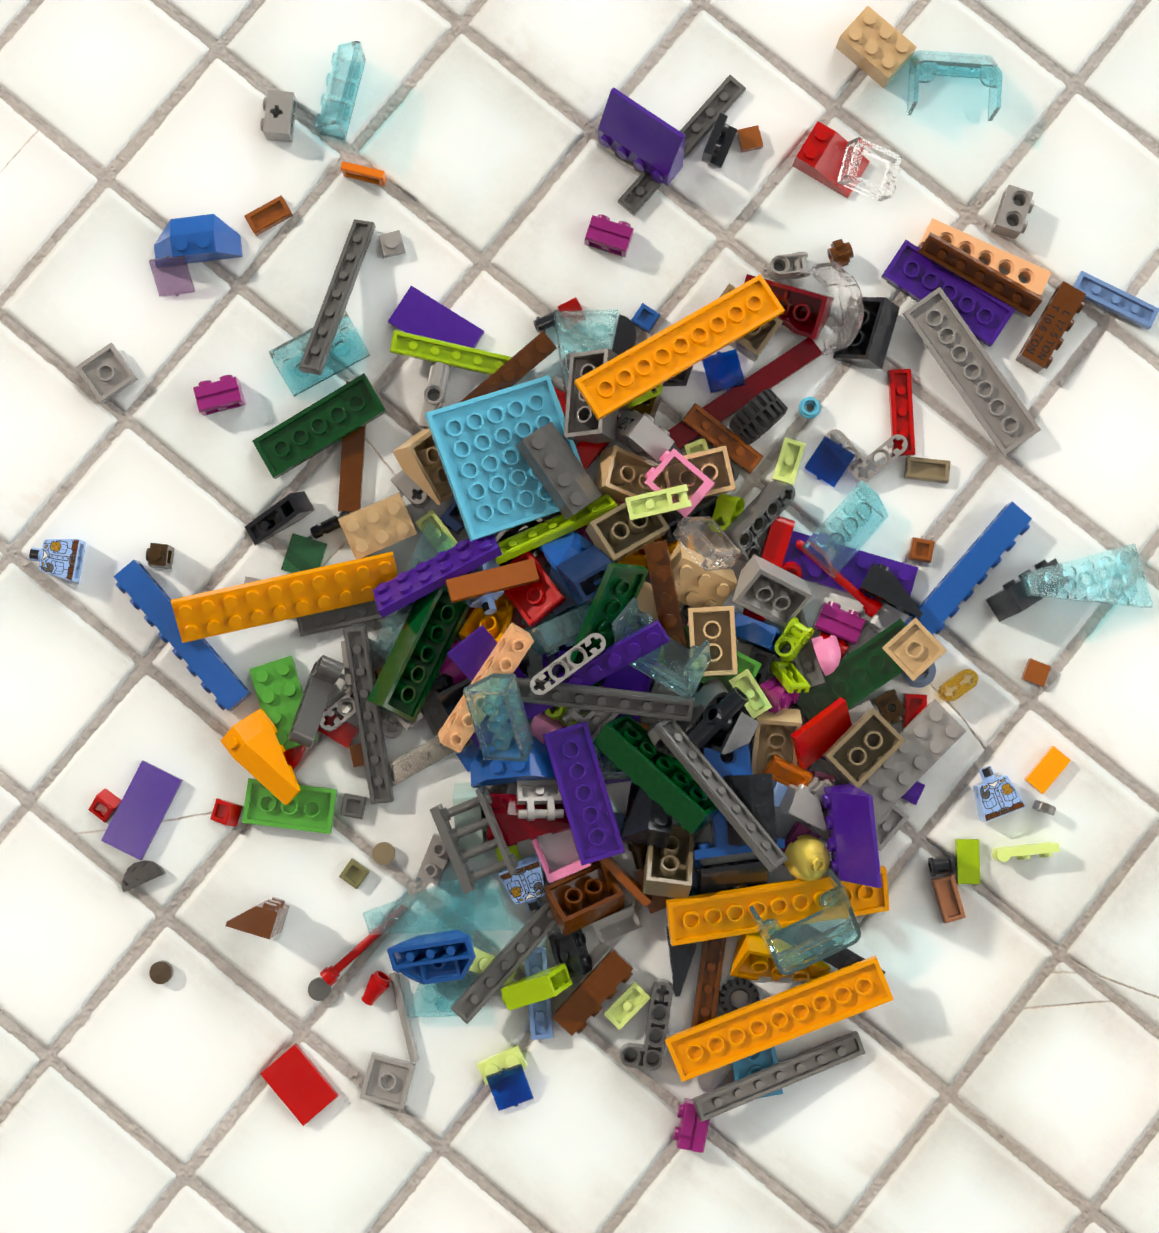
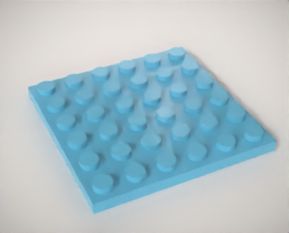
[425,375,583,541]

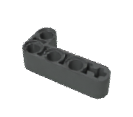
[724,480,795,563]
[288,655,344,748]
[647,678,729,758]
[620,979,673,1071]

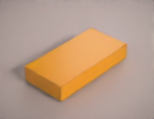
[1024,746,1071,794]

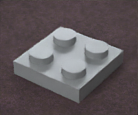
[75,342,138,404]
[360,1052,416,1110]

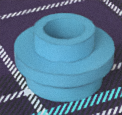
[799,397,821,419]

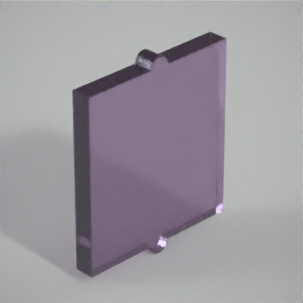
[149,255,195,297]

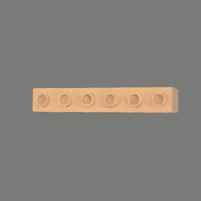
[918,218,1052,296]
[438,622,534,754]

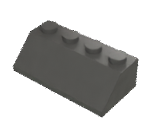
[564,348,618,443]
[516,422,602,520]

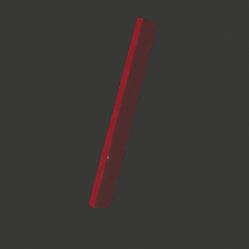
[668,338,823,450]

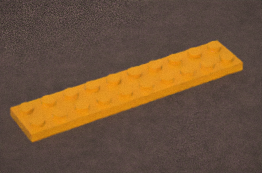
[574,274,785,420]
[171,551,398,643]
[666,866,890,946]
[665,955,894,1082]

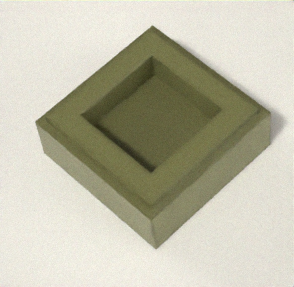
[339,858,370,890]

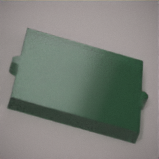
[281,533,328,573]

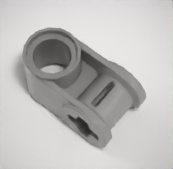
[767,252,811,280]
[391,470,430,508]

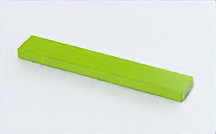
[389,330,511,375]
[494,494,618,565]

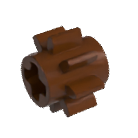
[827,239,854,268]

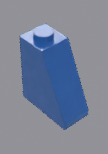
[734,611,785,658]

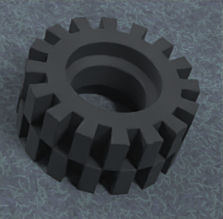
[718,977,760,1014]

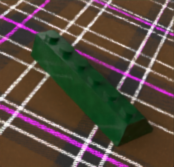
[367,585,470,723]
[593,714,719,834]

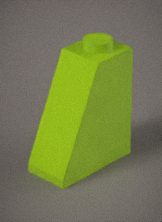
[500,963,572,1011]

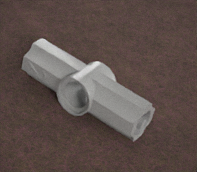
[419,362,450,429]

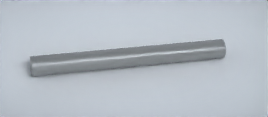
[389,972,419,1062]

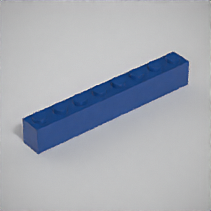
[905,501,1032,635]
[113,559,252,711]

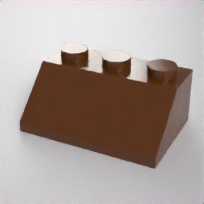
[543,862,624,936]
[226,897,290,940]

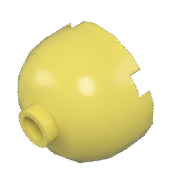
[784,834,830,882]

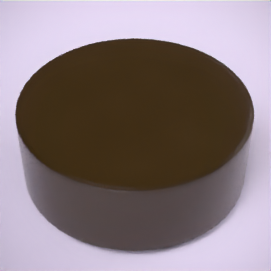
[149,960,174,984]

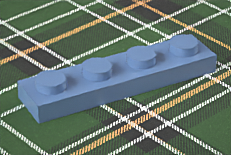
[1073,271,1159,330]
[524,946,554,1040]

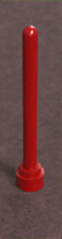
[796,540,883,618]
[320,905,408,986]

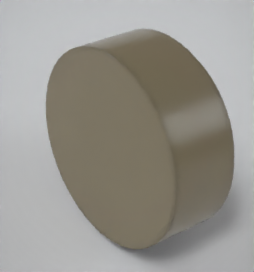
[372,842,395,865]

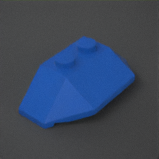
[154,214,243,268]
[538,532,593,572]
[470,734,555,787]
[387,929,476,985]

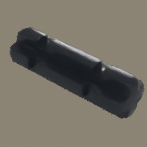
[310,511,349,539]

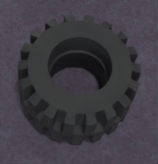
[729,388,788,445]

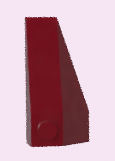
[744,274,834,340]
[487,794,570,846]

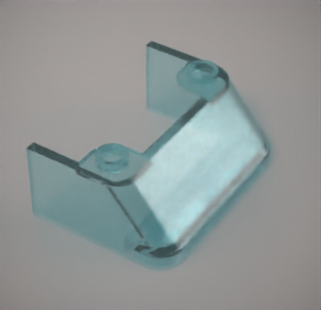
[907,50,1002,121]
[612,597,711,699]
[749,869,861,975]

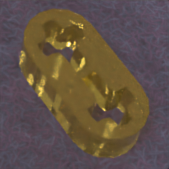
[938,669,978,702]

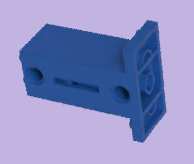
[693,744,785,859]

